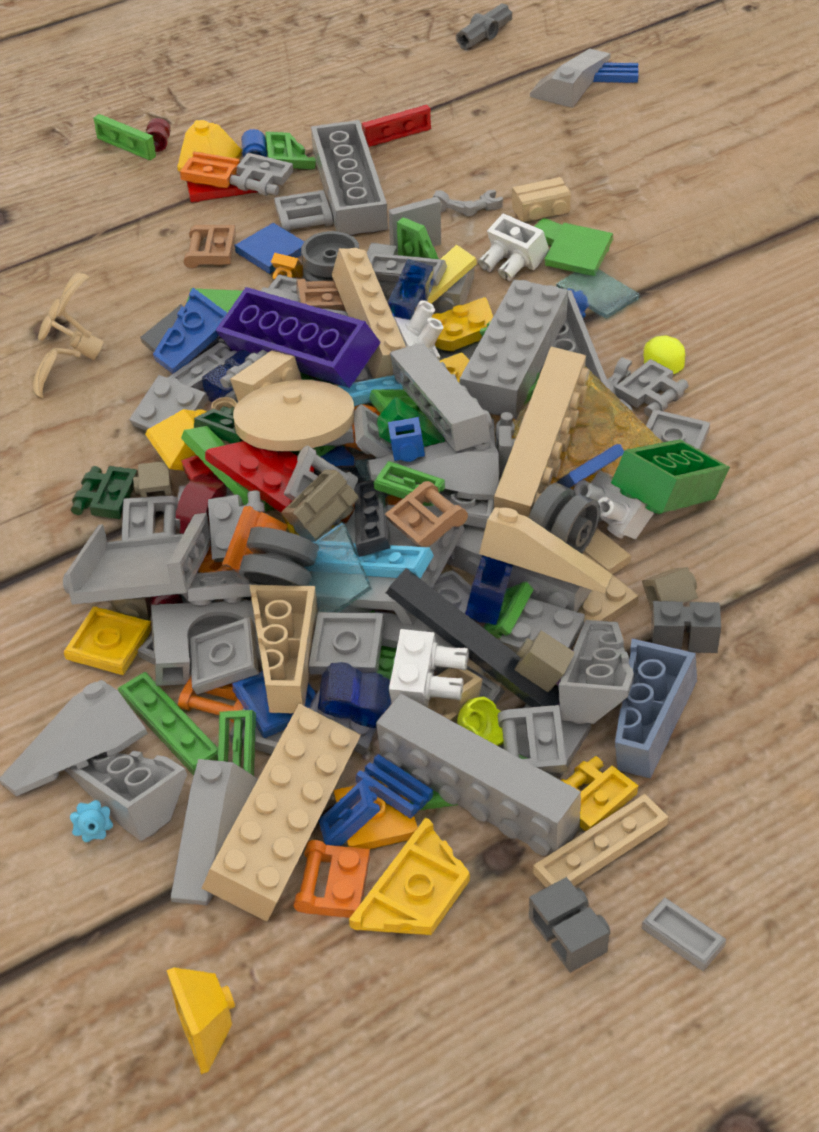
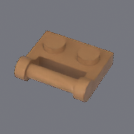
[183,225,236,268]
[296,279,346,311]
[385,481,468,547]

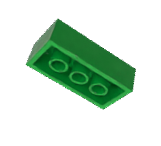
[611,439,730,514]

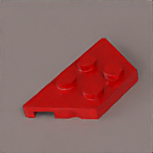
[205,441,314,513]

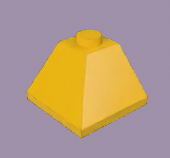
[177,120,242,171]
[145,409,207,471]
[166,967,235,1074]

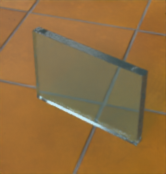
[556,269,640,319]
[304,522,372,613]

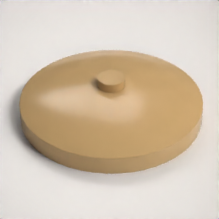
[233,380,355,451]

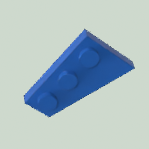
[153,288,227,374]

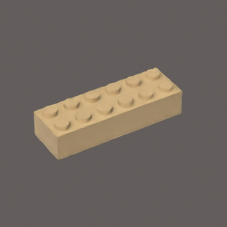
[494,346,589,517]
[202,704,361,922]

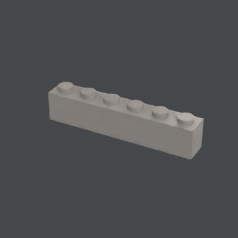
[390,343,492,451]
[446,524,592,612]

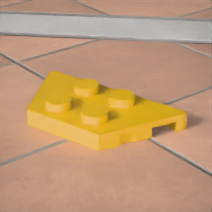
[431,297,493,351]
[349,818,470,935]

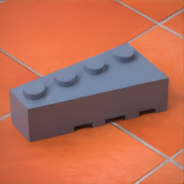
[615,639,697,779]

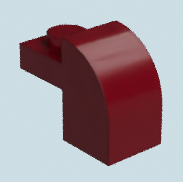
[175,475,227,534]

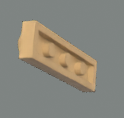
[533,794,668,888]

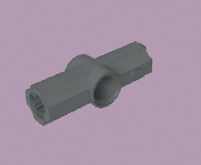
[456,3,512,50]

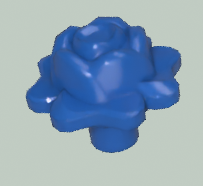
[567,288,589,318]

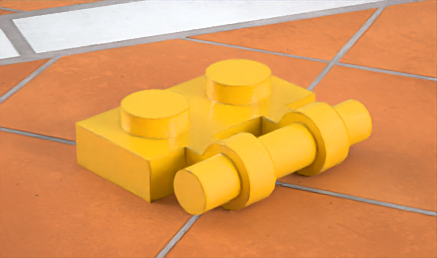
[561,756,638,832]

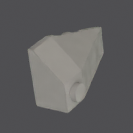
[530,49,611,108]
[367,440,499,501]
[559,620,634,724]
[0,680,148,796]
[64,751,187,841]
[171,759,258,905]

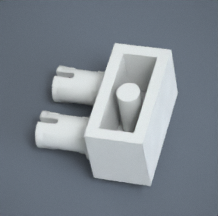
[478,214,549,281]
[394,301,443,360]
[574,470,654,539]
[389,629,469,707]

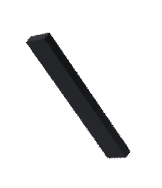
[385,568,559,707]

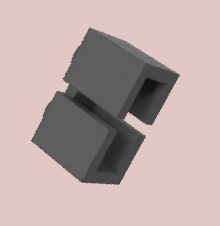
[651,601,721,653]
[528,877,610,973]

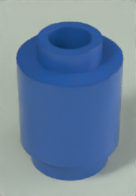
[241,129,267,158]

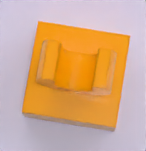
[271,253,303,280]

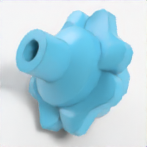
[70,800,113,842]

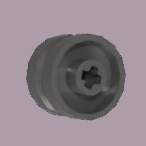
[301,231,359,282]
[528,482,600,554]
[238,527,319,586]

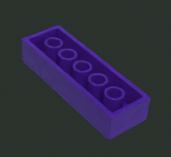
[215,287,381,388]

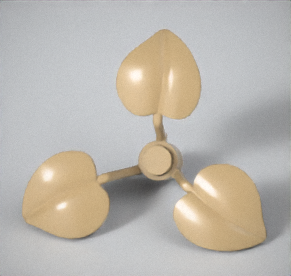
[33,273,103,398]

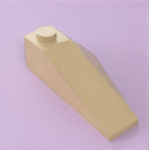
[479,507,612,594]

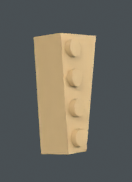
[249,585,318,713]

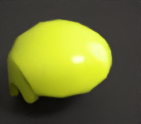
[643,335,686,374]
[457,696,504,746]

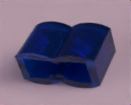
[317,662,392,729]

